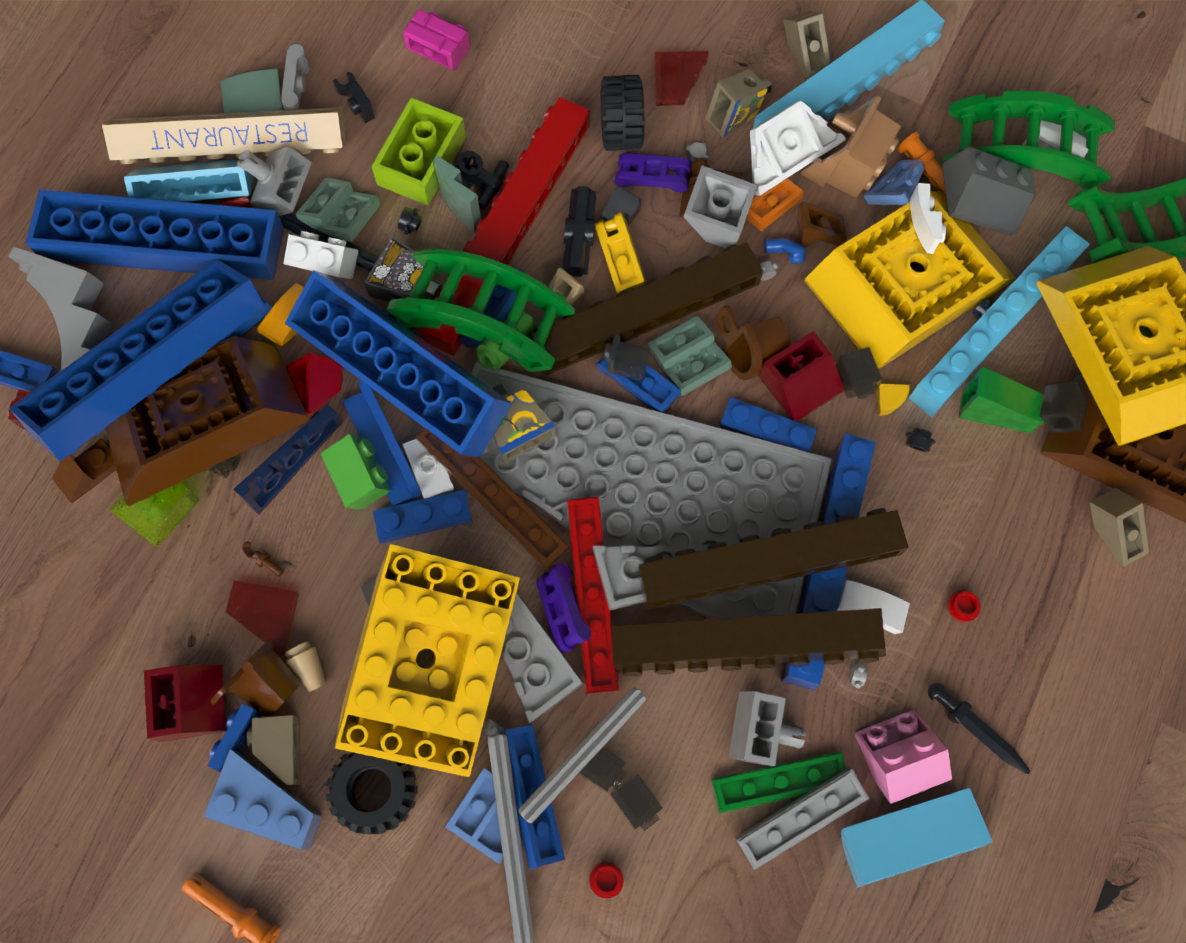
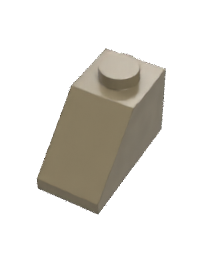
[783,11,831,78]
[1090,488,1149,567]
[247,715,301,787]

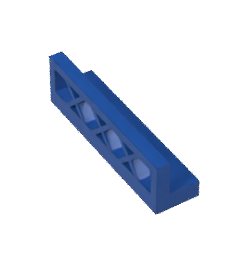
[343,381,423,506]

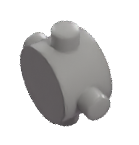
[686,142,709,164]
[760,261,779,281]
[849,663,868,688]
[482,718,504,736]

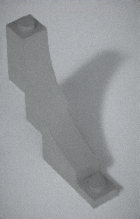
[9,246,113,371]

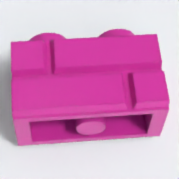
[403,9,470,71]

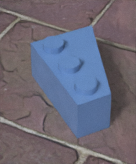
[203,749,322,850]

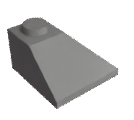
[683,166,757,248]

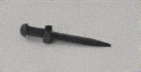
[928,683,1030,774]

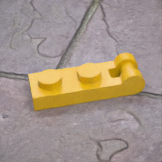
[595,211,646,294]

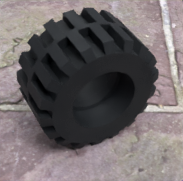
[600,75,645,151]
[326,752,418,835]

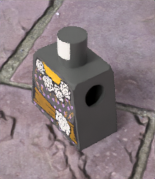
[364,237,442,302]

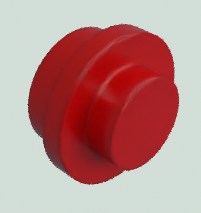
[947,590,981,622]
[589,862,624,899]

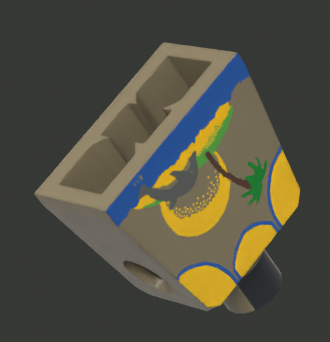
[705,69,772,138]
[492,384,556,464]

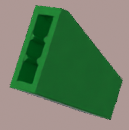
[958,367,1047,434]

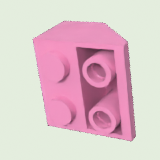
[855,709,952,804]

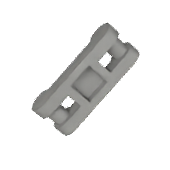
[281,44,310,110]

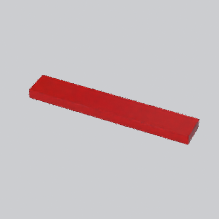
[567,496,619,694]

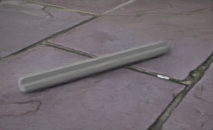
[488,734,534,943]

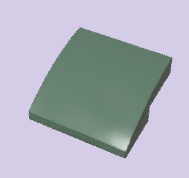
[221,69,282,113]
[433,155,481,233]
[296,178,381,242]
[647,315,732,397]

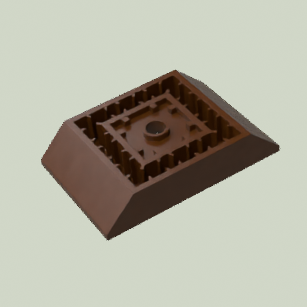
[105,336,309,507]
[1040,366,1186,523]

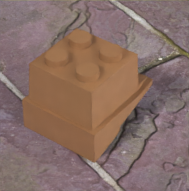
[800,96,901,198]

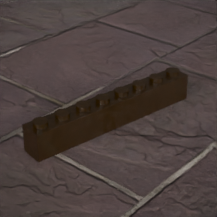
[531,242,764,376]
[638,508,909,610]
[612,608,886,676]

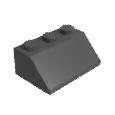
[942,147,1035,236]

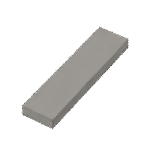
[735,767,869,870]

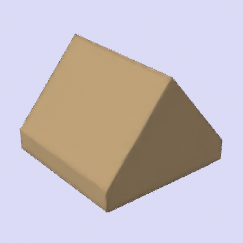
[548,267,585,306]

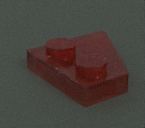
[654,51,708,106]
[226,581,299,654]

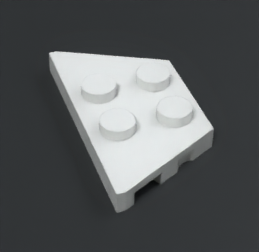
[750,100,846,196]

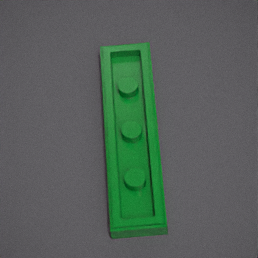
[711,751,846,813]

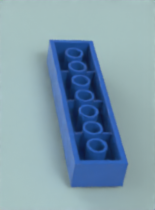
[25,190,284,280]
[9,259,265,461]
[285,270,512,457]

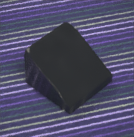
[601,186,641,227]

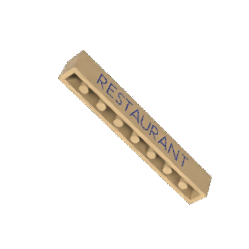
[102,107,346,164]

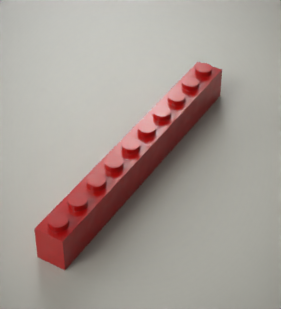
[419,97,590,356]

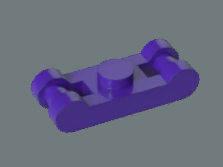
[614,153,692,192]
[536,562,591,653]

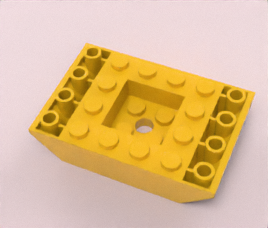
[804,191,1016,371]
[1036,246,1186,446]
[335,544,520,777]

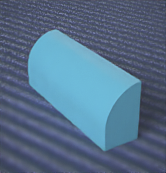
[124,159,254,202]
[841,788,993,888]

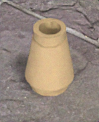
[285,641,327,693]

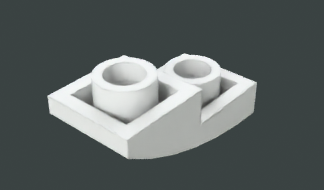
[910,183,946,254]
[837,580,910,634]

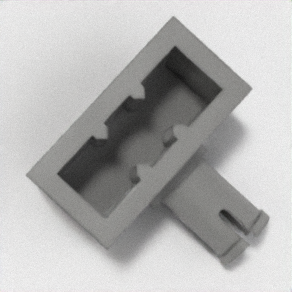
[237,146,312,216]
[728,691,806,766]

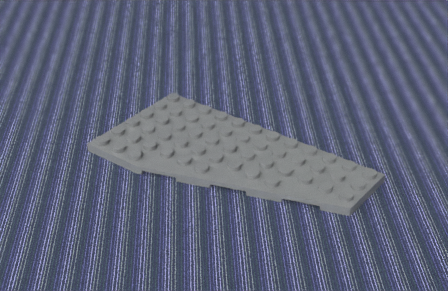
[472,362,832,619]

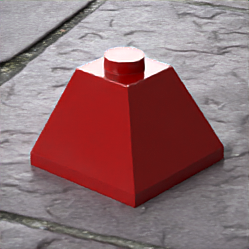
[285,352,343,415]

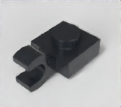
[333,72,375,123]

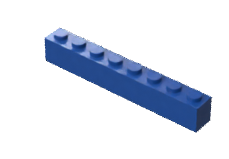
[781,434,876,690]

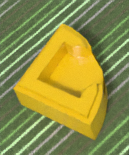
[877,384,910,416]

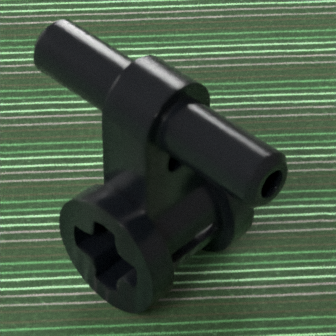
[455,151,509,210]

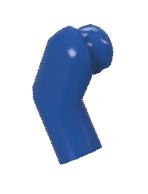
[764,238,806,264]

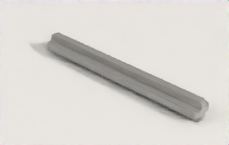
[518,687,646,823]

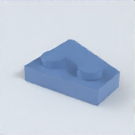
[863,159,924,206]
[445,768,503,864]

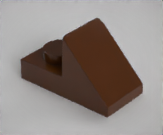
[798,201,847,247]
[52,439,116,503]

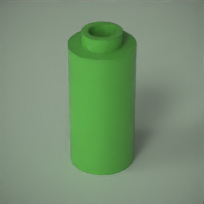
[476,311,537,370]

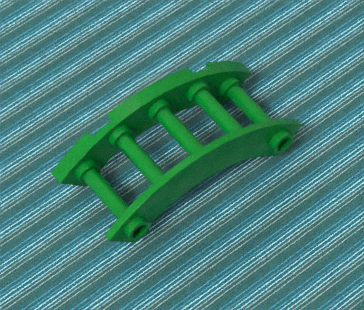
[943,91,1115,189]
[1068,178,1186,263]
[386,248,575,372]

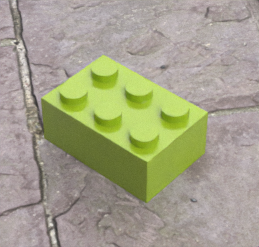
[371,97,466,206]

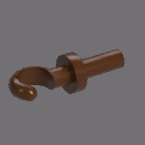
[242,541,284,577]

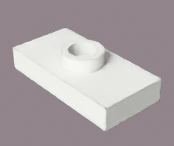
[403,439,454,499]

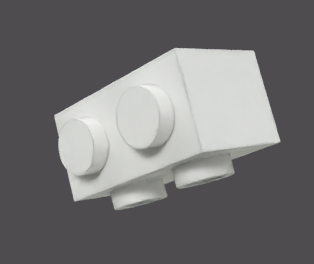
[283,231,358,279]

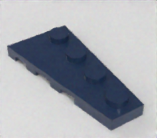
[233,405,342,515]

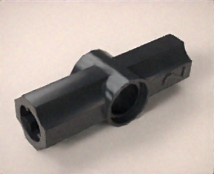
[563,186,596,277]

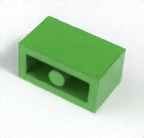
[320,434,391,510]

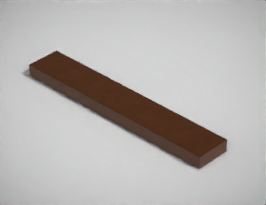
[415,428,569,570]

